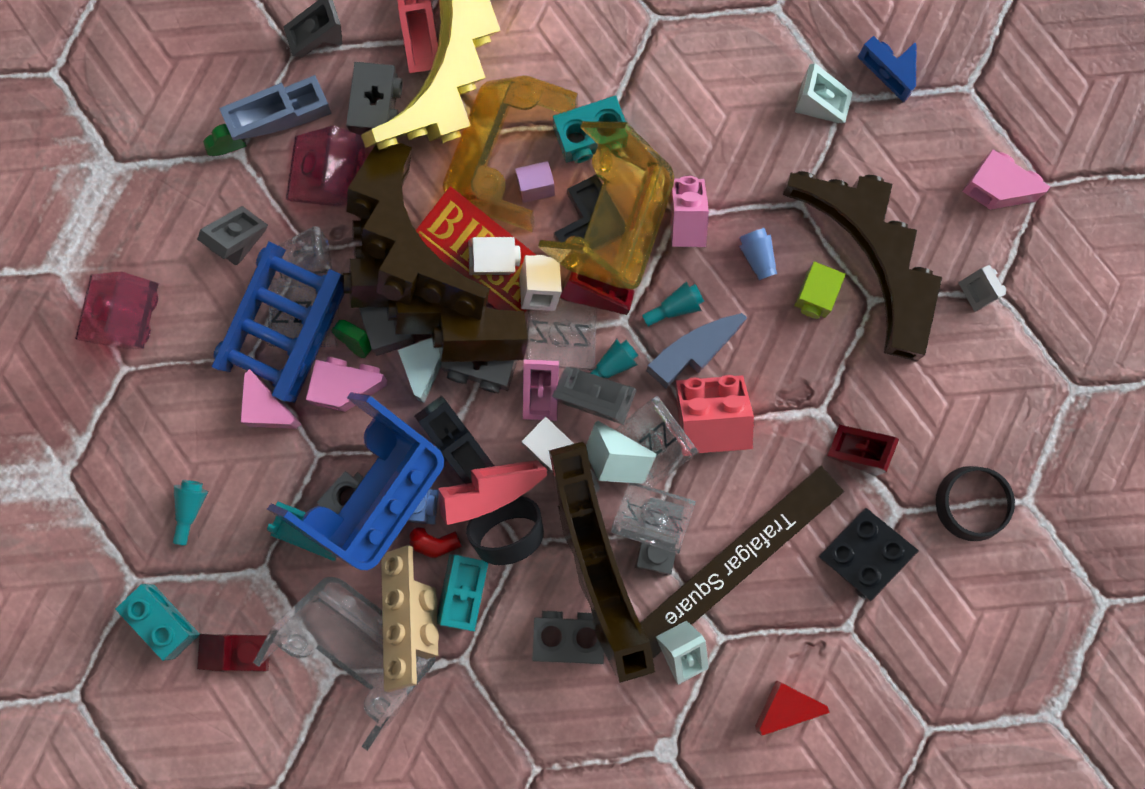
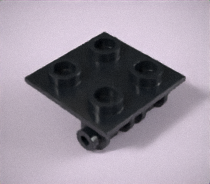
[819,508,919,601]

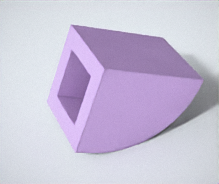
[515,161,555,203]

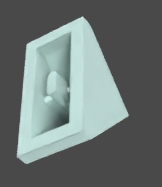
[795,63,852,123]
[398,338,442,403]
[586,421,657,484]
[656,621,709,685]

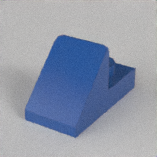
[858,36,917,103]

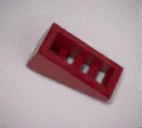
[560,262,635,315]

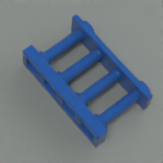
[211,241,344,403]

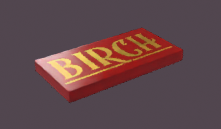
[416,186,536,313]

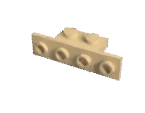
[381,545,439,692]

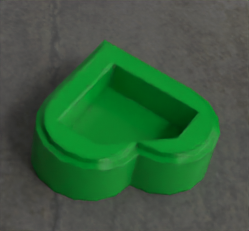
[203,124,247,156]
[331,320,372,358]

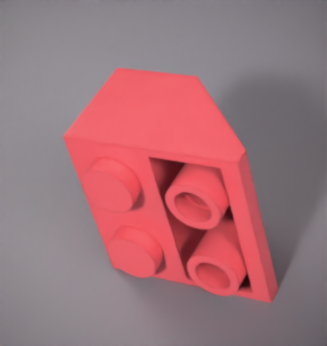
[676,375,754,454]

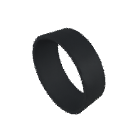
[935,466,1015,541]
[466,496,544,565]

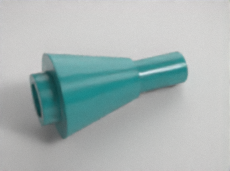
[642,281,705,327]
[590,338,639,379]
[173,480,208,545]

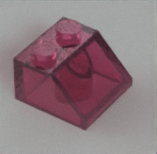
[286,125,365,206]
[75,271,159,349]

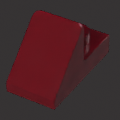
[197,634,271,672]

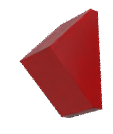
[755,681,830,736]

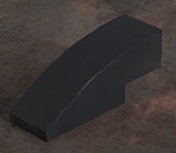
[414,395,495,484]

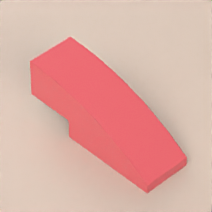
[397,0,438,74]
[438,460,547,525]

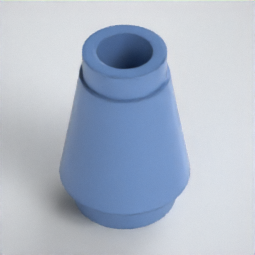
[739,228,777,280]

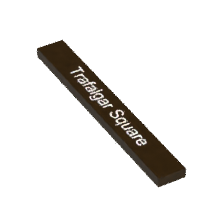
[640,465,844,658]

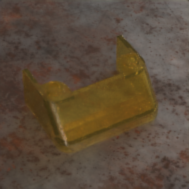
[443,75,578,232]
[538,121,674,289]

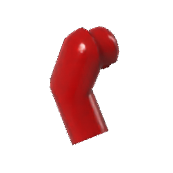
[409,527,462,558]

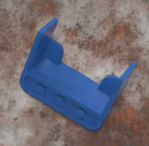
[267,392,444,570]

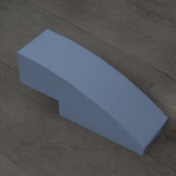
[219,75,332,140]
[646,313,747,389]

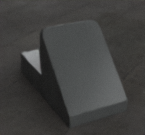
[283,0,343,58]
[197,206,268,265]

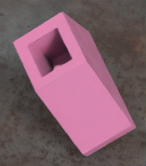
[962,150,1050,210]
[670,176,709,247]
[306,357,387,412]

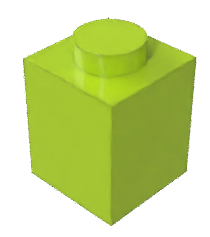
[794,261,846,319]

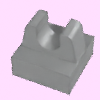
[958,265,1006,312]

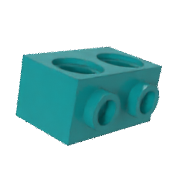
[553,95,629,163]
[115,584,200,661]

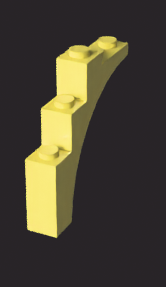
[361,0,500,150]

